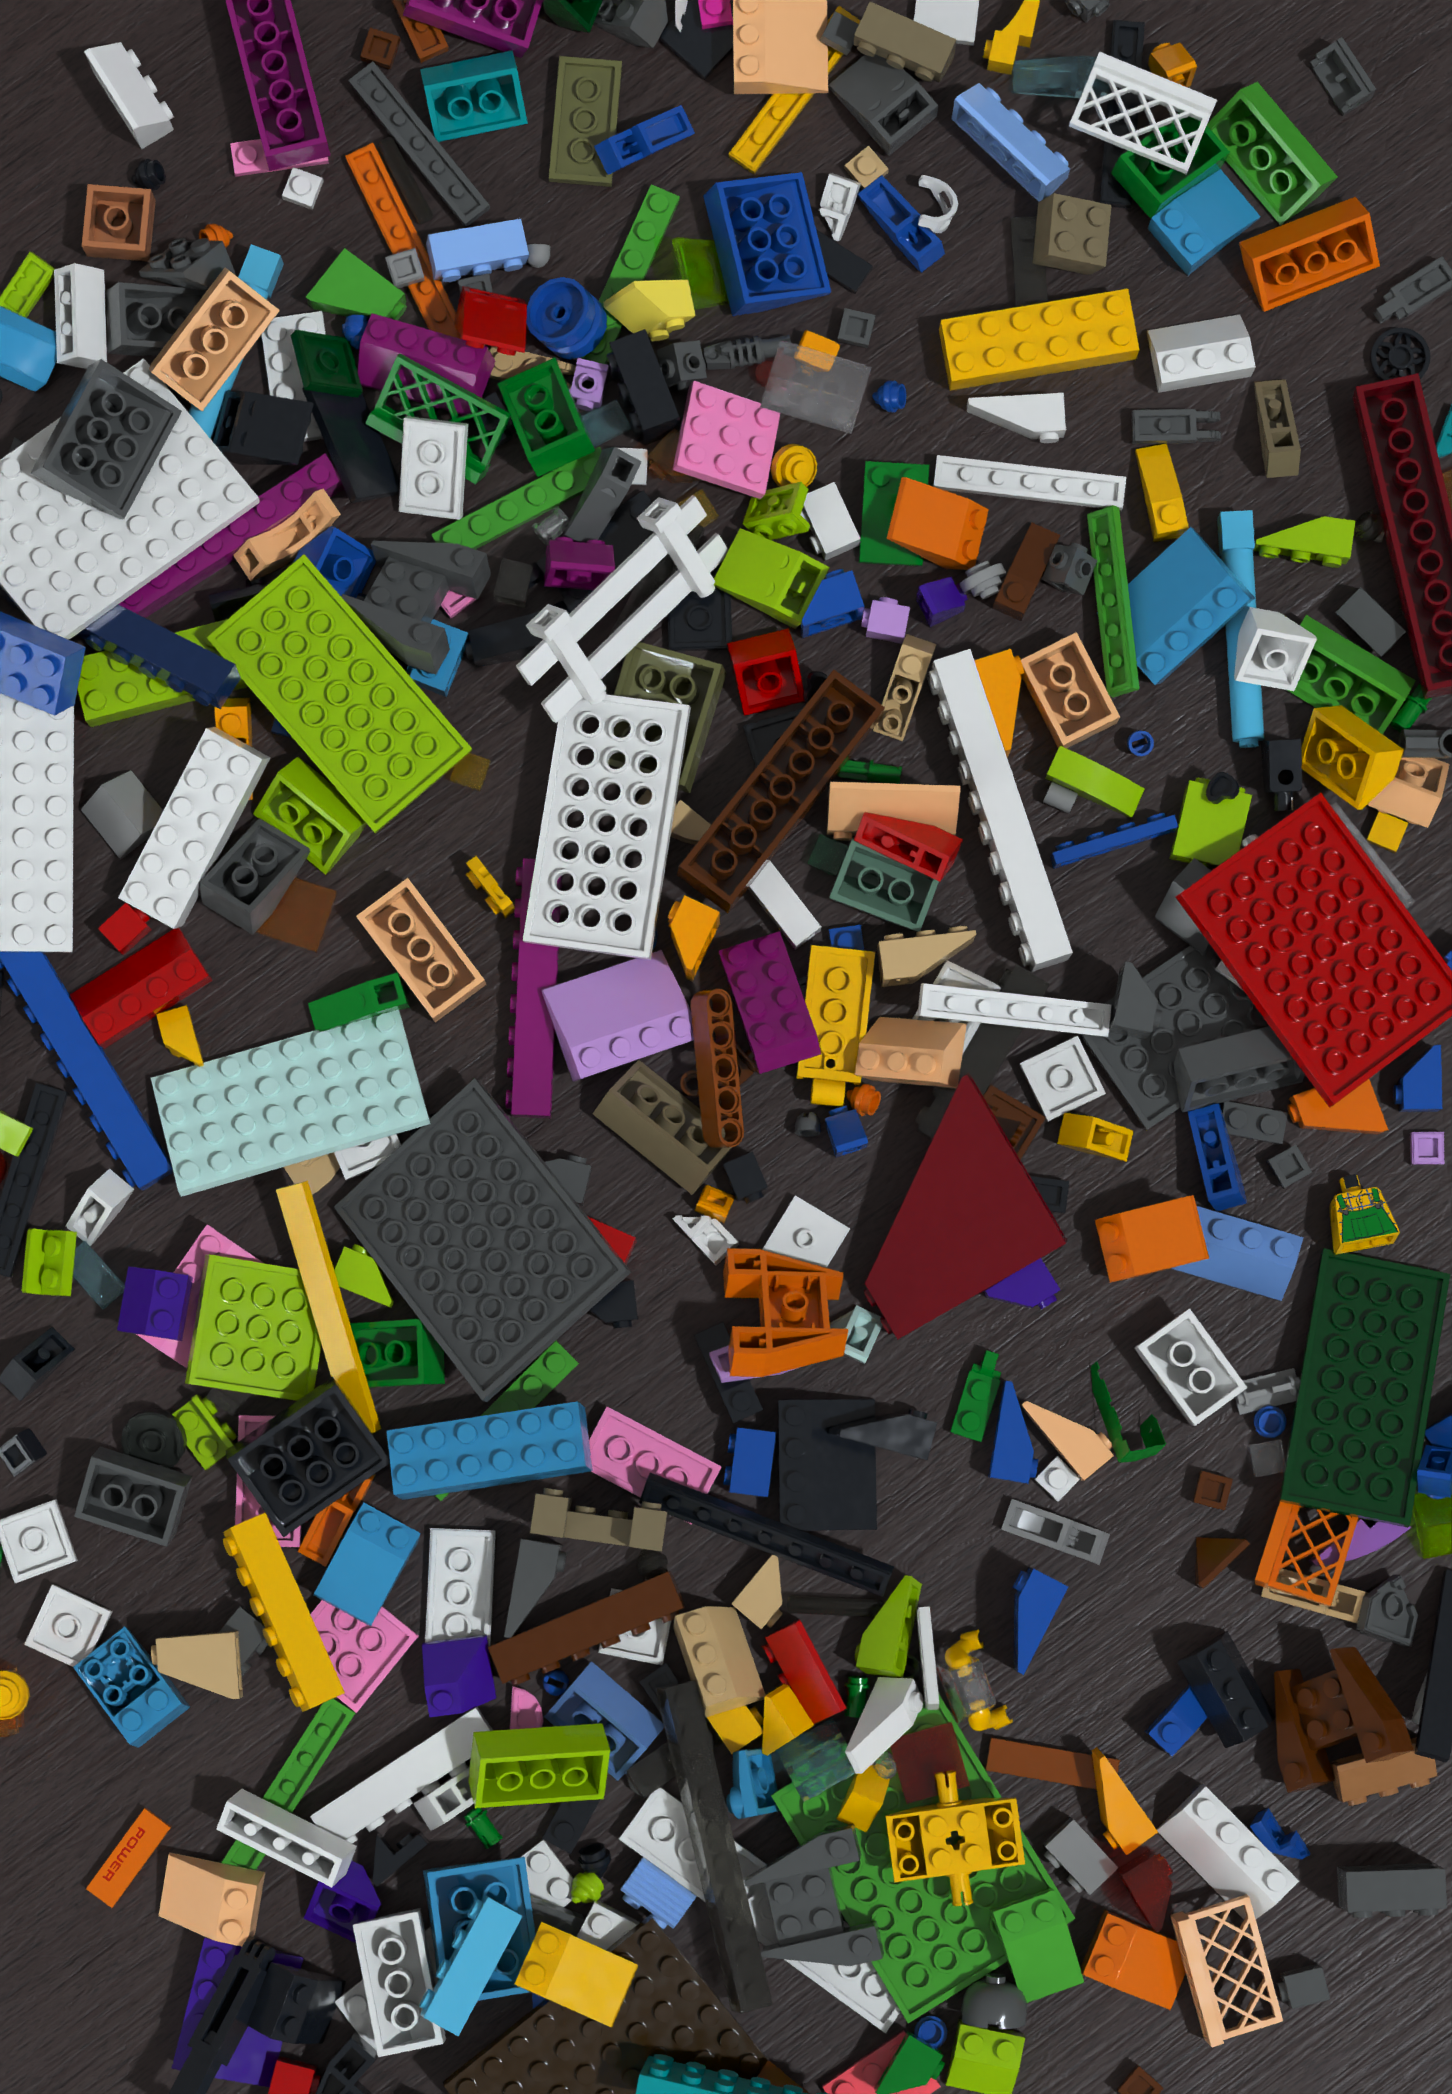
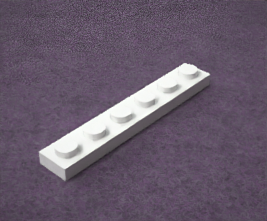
[933,455,1126,511]
[917,983,1112,1037]

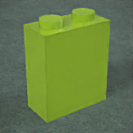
[1169,778,1252,869]

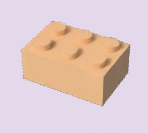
[1021,632,1120,748]

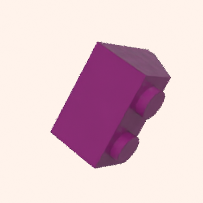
[544,537,615,590]

